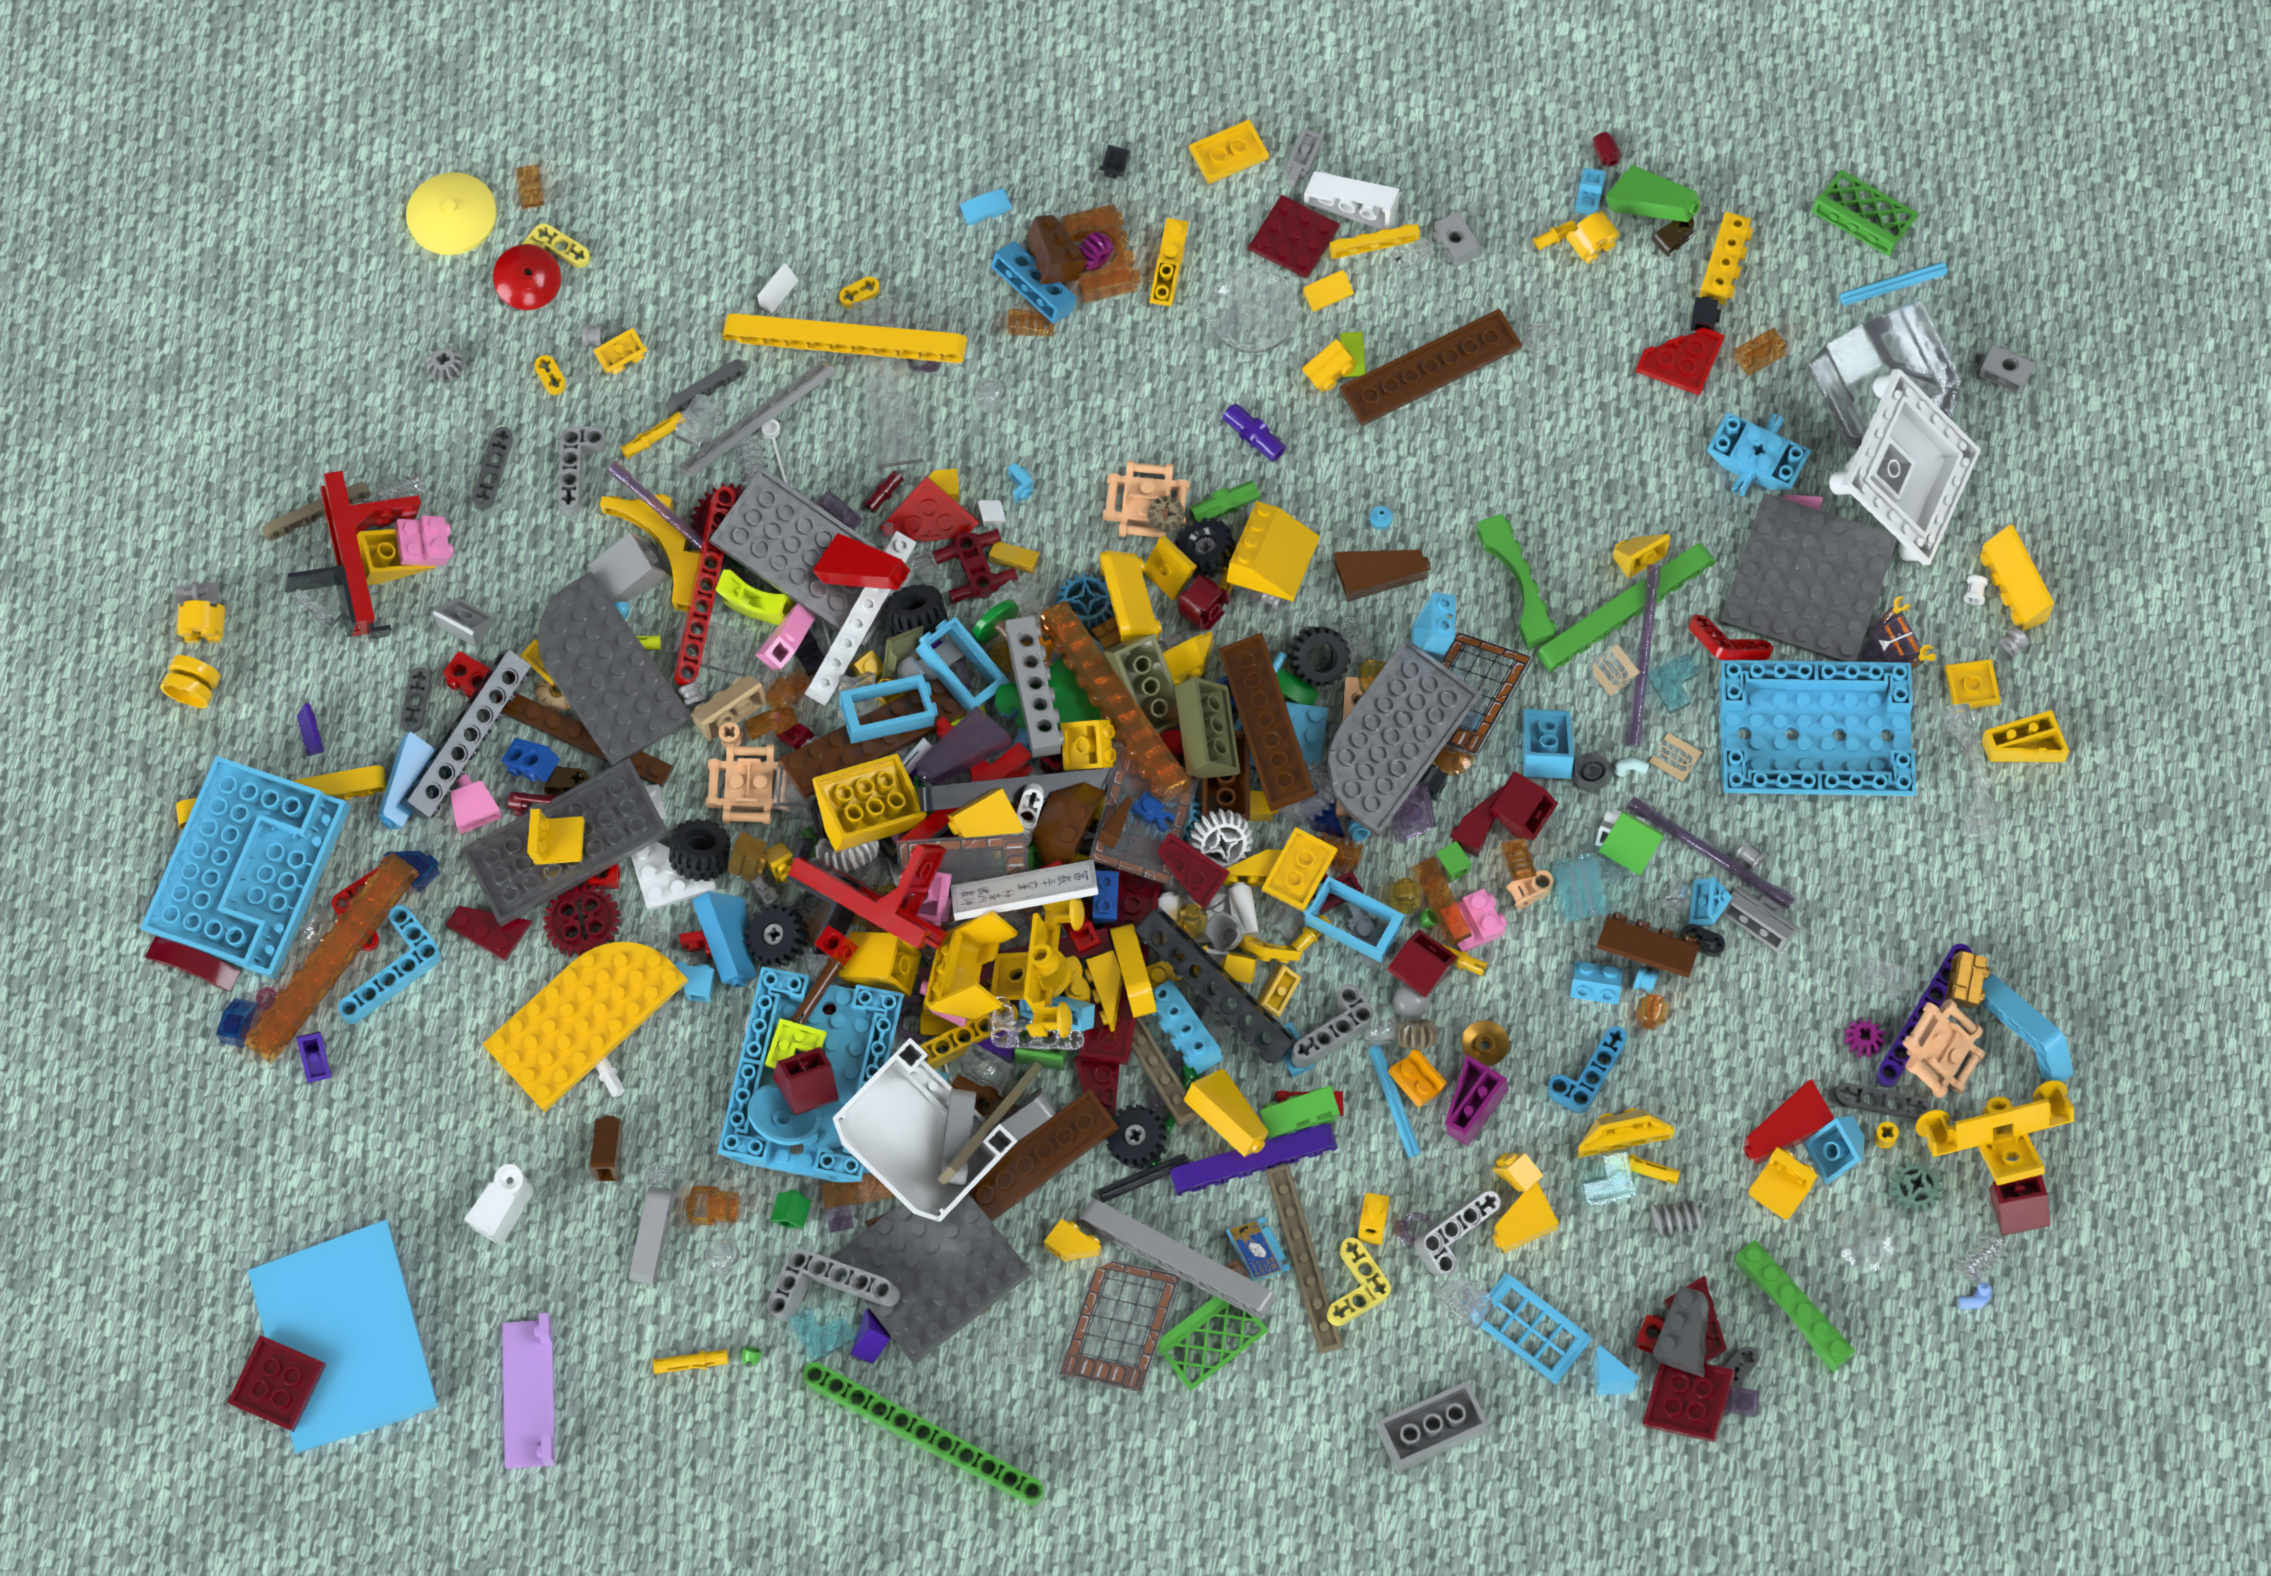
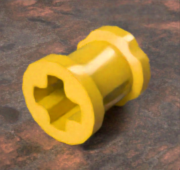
[1874,1121,1899,1149]

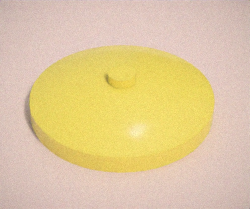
[406,172,497,255]

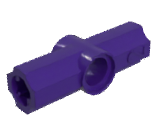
[1223,403,1286,462]

